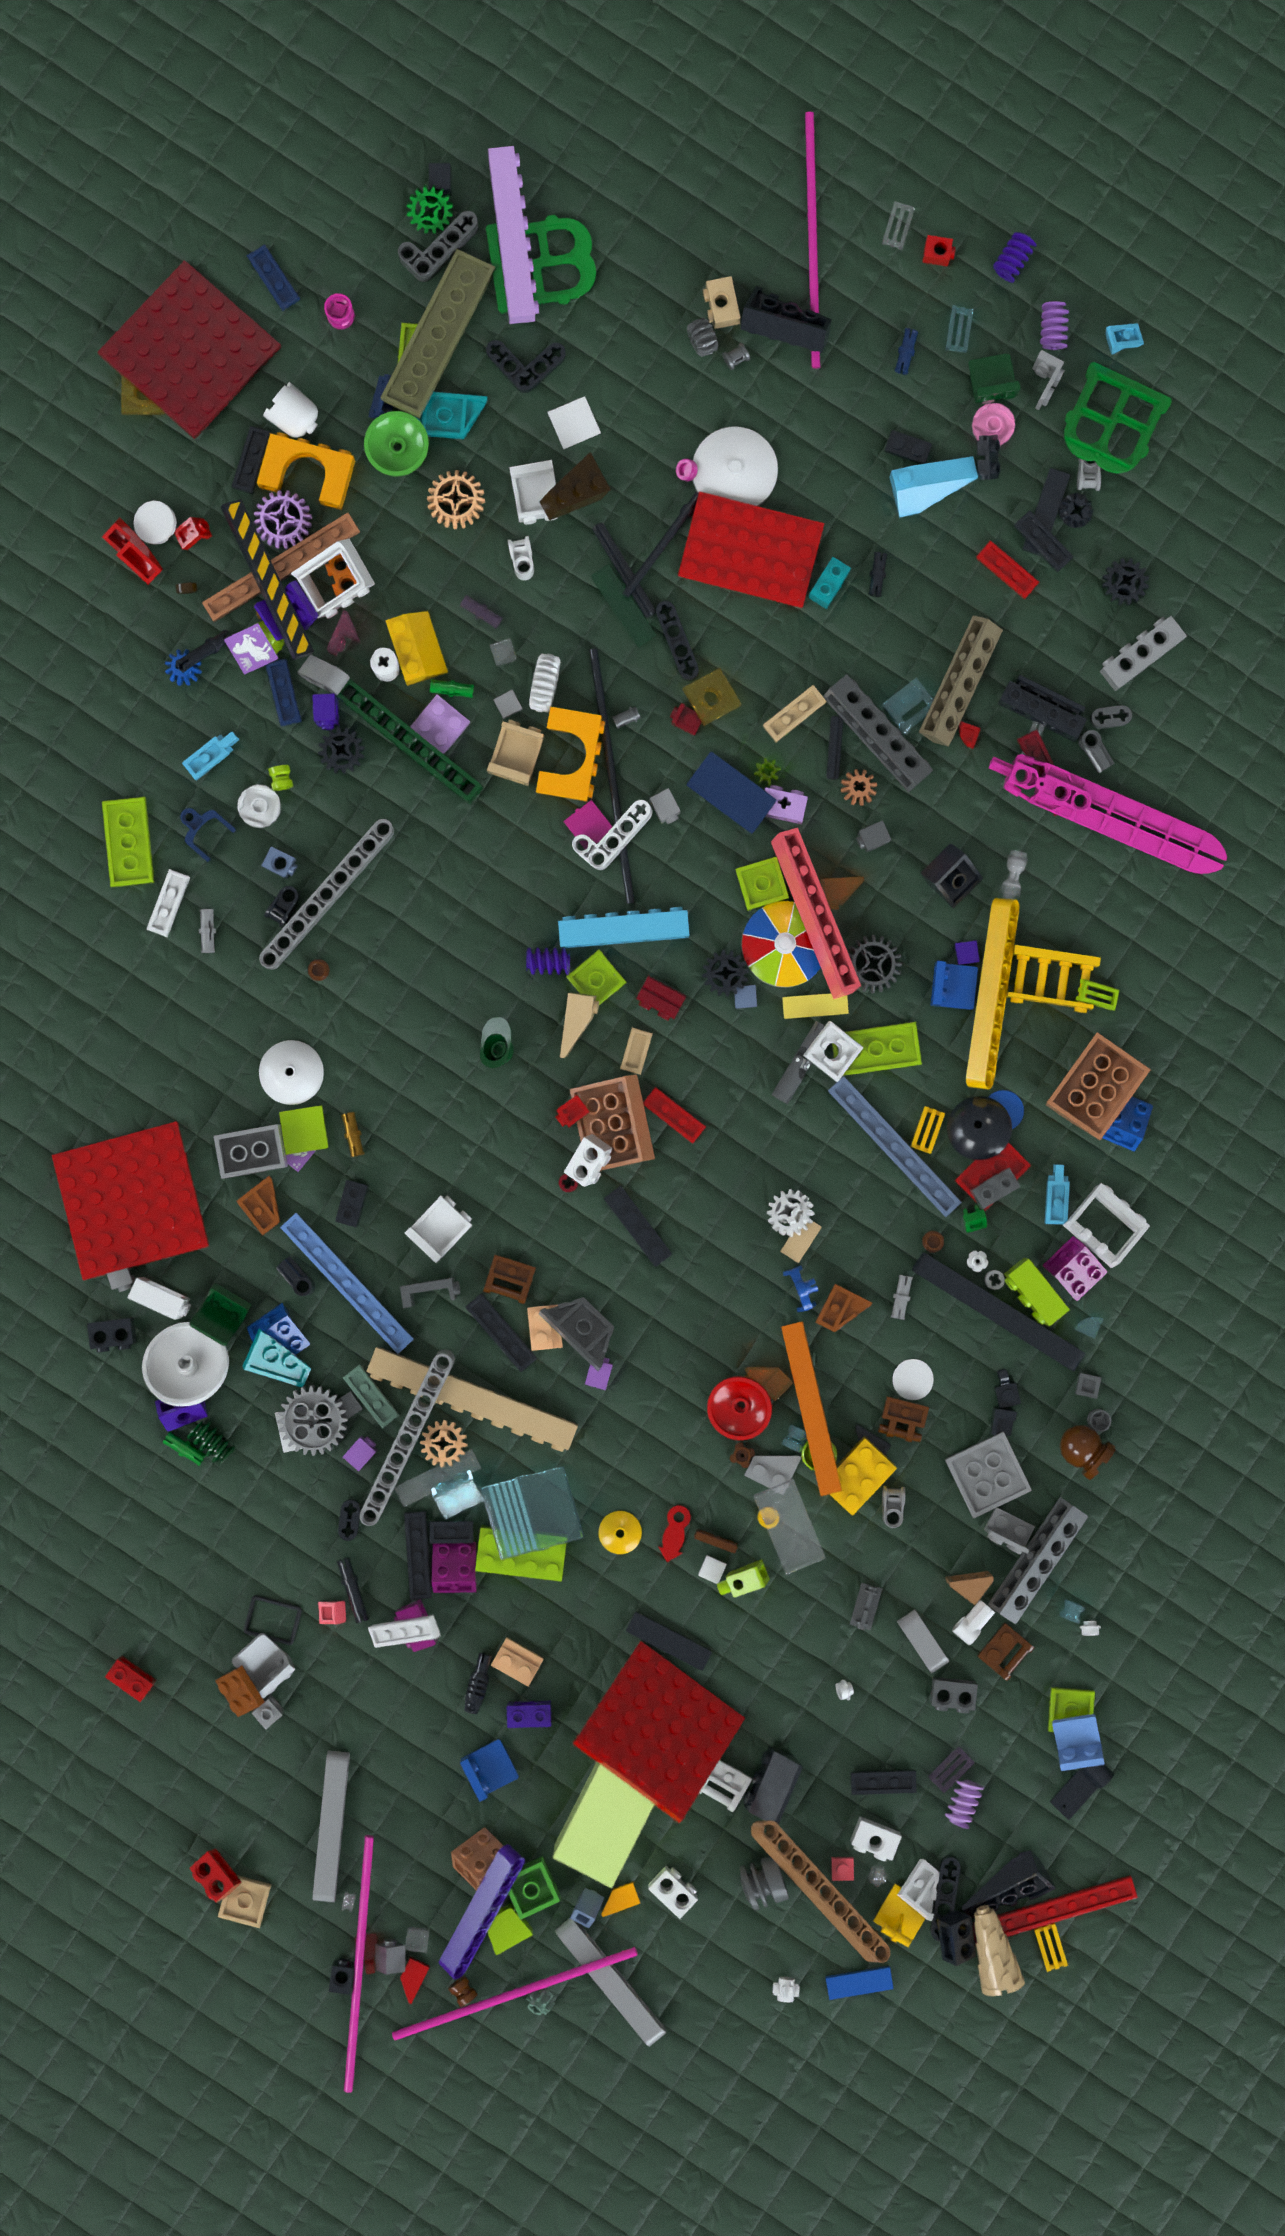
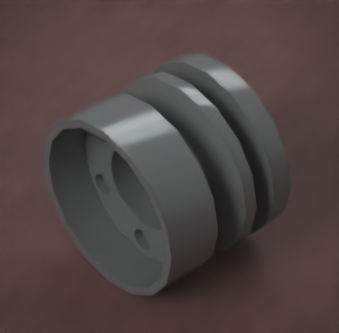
[739,1856,789,1911]

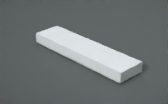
[368,1615,441,1648]

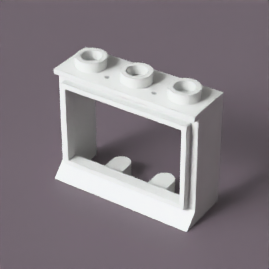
[291,539,375,619]
[1063,1183,1150,1268]

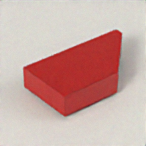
[400,1956,430,2004]

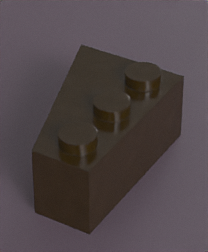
[540,452,611,521]

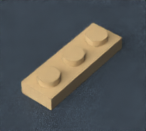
[763,685,827,742]

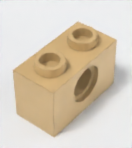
[703,276,740,329]

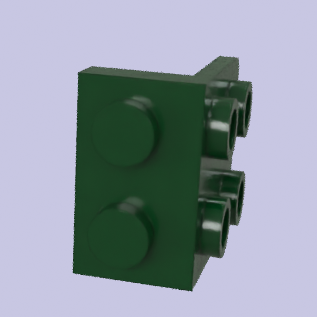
[968,353,1020,404]
[189,1283,252,1346]

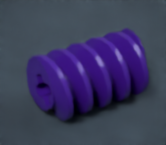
[993,232,1037,283]
[526,947,570,975]

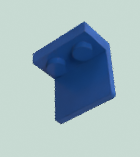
[930,961,978,1010]
[1102,1097,1153,1151]
[247,1303,310,1355]
[460,1739,519,1802]

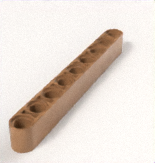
[751,1820,890,1963]

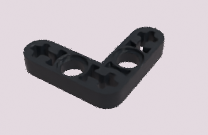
[486,340,566,393]

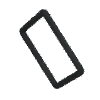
[244,1595,302,1645]

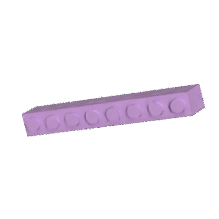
[488,146,539,324]

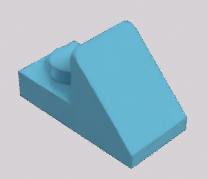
[1105,323,1144,354]

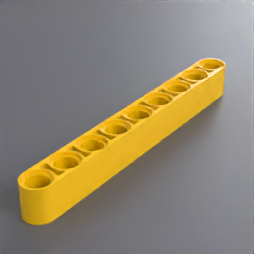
[966,898,1019,1089]

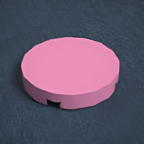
[972,403,1015,445]

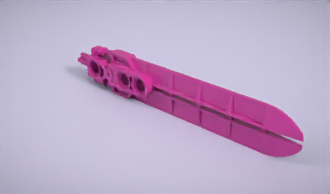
[988,754,1227,874]

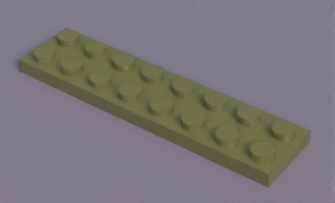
[381,249,495,419]

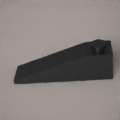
[962,1850,1056,1918]

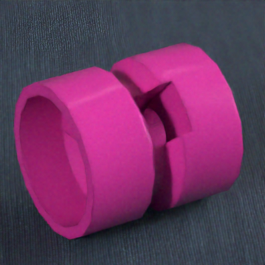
[324,293,355,329]

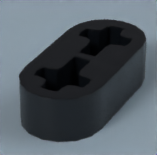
[338,1499,361,1541]

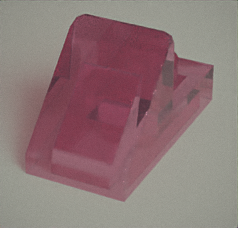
[327,610,361,656]

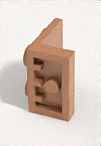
[451,1828,503,1891]

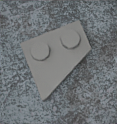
[744,1455,802,1494]

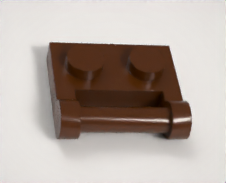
[483,1255,536,1304]
[977,1622,1035,1681]

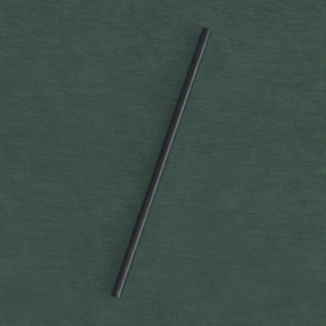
[589,648,635,904]

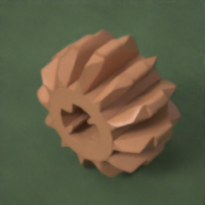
[841,769,877,806]

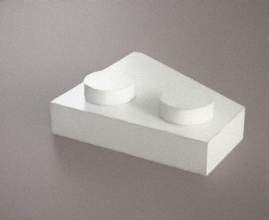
[897,1859,940,1921]

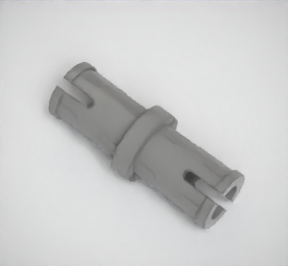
[199,909,216,953]
[891,1275,913,1320]

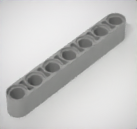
[313,1750,350,1902]
[555,1918,667,2047]

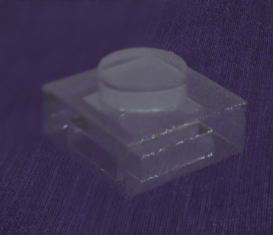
[490,638,517,666]

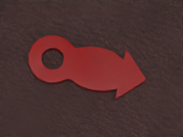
[658,1505,691,1562]

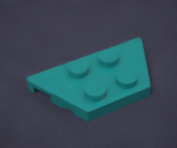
[414,392,488,439]

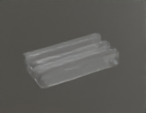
[882,201,915,250]

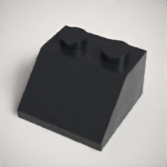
[920,843,984,909]

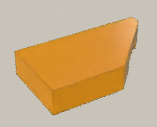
[601,1882,640,1917]

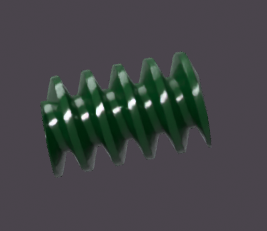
[187,1420,236,1465]

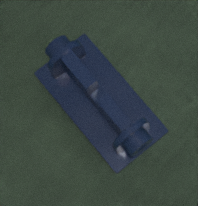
[368,374,394,419]

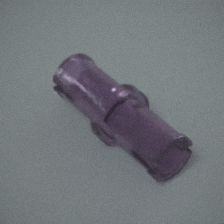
[460,595,503,629]

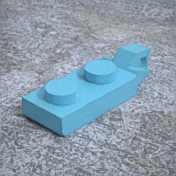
[182,731,239,781]
[1045,1164,1070,1225]

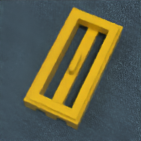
[910,1106,945,1154]
[1034,1923,1068,1972]

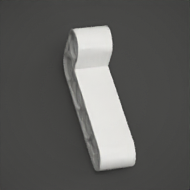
[572,800,653,870]

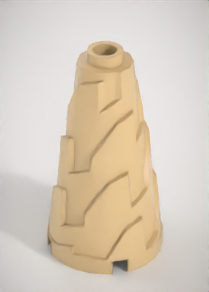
[974,1905,1025,1996]

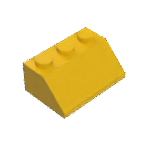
[385,611,448,686]

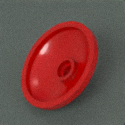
[707,1376,772,1440]

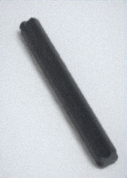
[592,523,656,618]

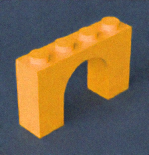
[257,432,355,510]
[536,707,605,802]

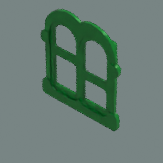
[486,215,596,314]
[1064,362,1172,473]

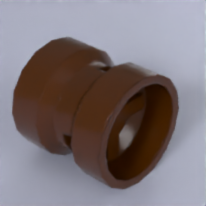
[448,1976,478,2007]

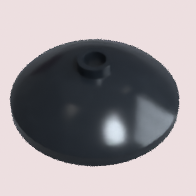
[947,1096,1012,1160]

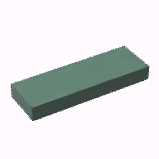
[343,1364,400,1429]

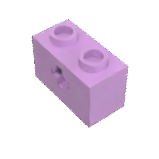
[765,785,808,824]

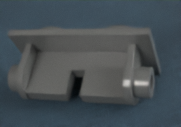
[850,1583,882,1630]

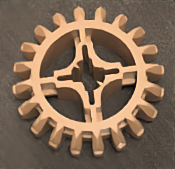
[427,470,485,529]

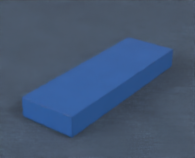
[826,1966,894,2000]

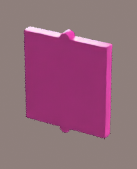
[563,800,612,850]

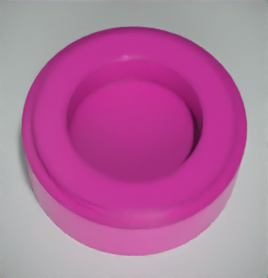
[676,459,698,481]

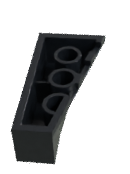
[740,286,832,352]

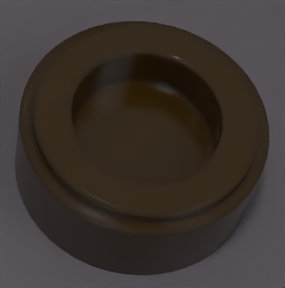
[175,583,198,594]

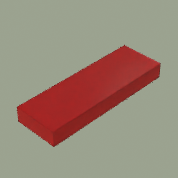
[976,540,1039,599]
[643,1087,706,1144]

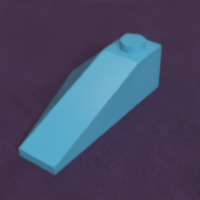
[890,456,978,518]

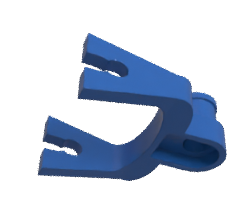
[783,1265,819,1312]

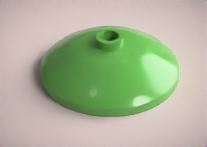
[364,411,429,476]

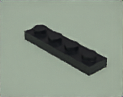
[603,1186,672,1267]

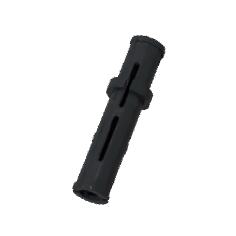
[176,629,232,673]
[336,1557,369,1624]

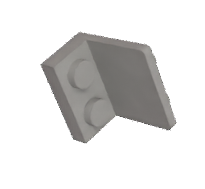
[1032,350,1065,410]
[984,1508,1035,1555]

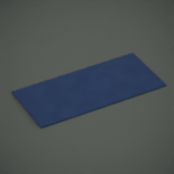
[686,752,777,834]

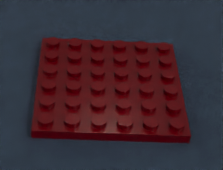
[98,260,281,439]

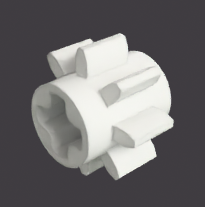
[773,1977,800,2002]

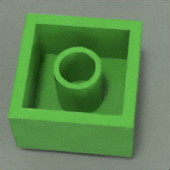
[508,1856,561,1920]

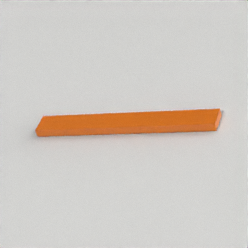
[781,1322,843,1496]

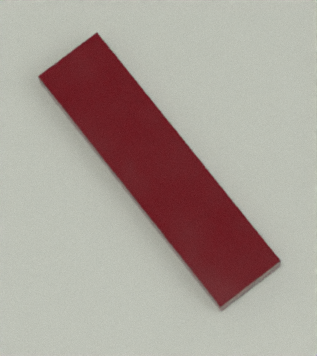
[1017,729,1064,816]

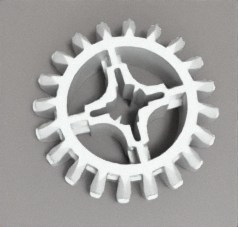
[529,653,560,712]

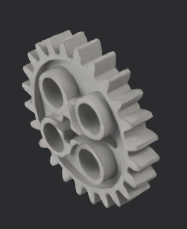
[277,1385,348,1456]

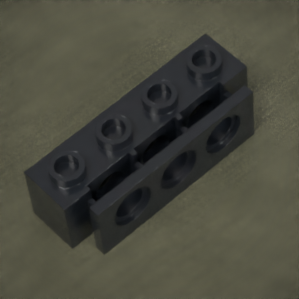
[997,675,1087,742]

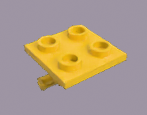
[873,1884,925,1948]

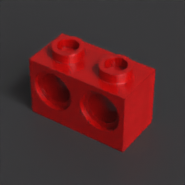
[105,1656,157,1702]
[189,1848,242,1903]

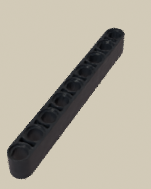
[911,1252,1086,1372]

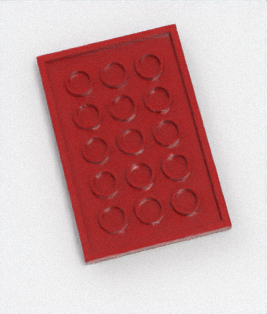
[678,491,824,608]

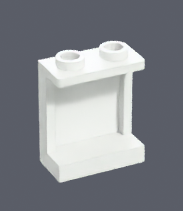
[509,460,558,524]
[405,1195,472,1263]

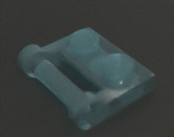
[882,678,933,735]

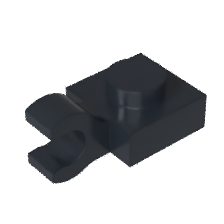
[994,1369,1021,1409]

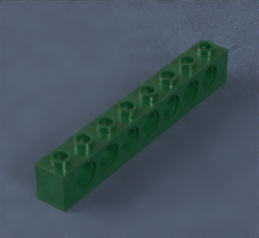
[335,679,483,805]

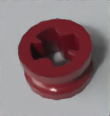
[559,1174,578,1192]

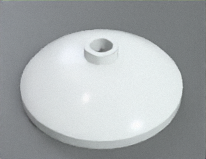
[259,1040,324,1105]

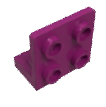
[1042,1236,1107,1301]
[432,1542,477,1593]

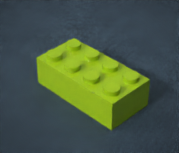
[475,1525,567,1582]

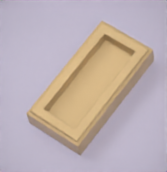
[620,1028,653,1075]
[780,1222,822,1263]

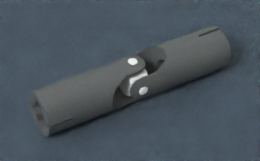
[771,1021,825,1105]

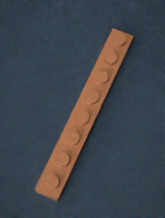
[202,513,360,622]

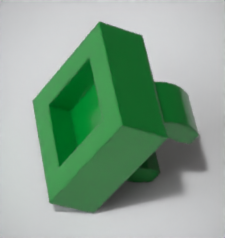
[963,1205,987,1233]

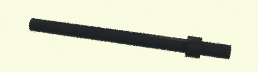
[622,492,699,598]

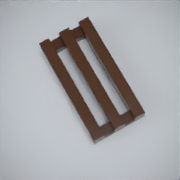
[694,1529,738,1553]

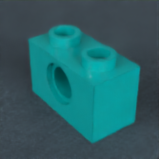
[809,557,851,609]

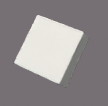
[698,1555,727,1584]

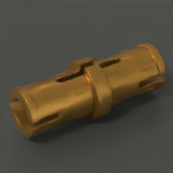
[341,1112,364,1157]

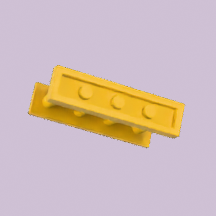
[1006,945,1101,1013]

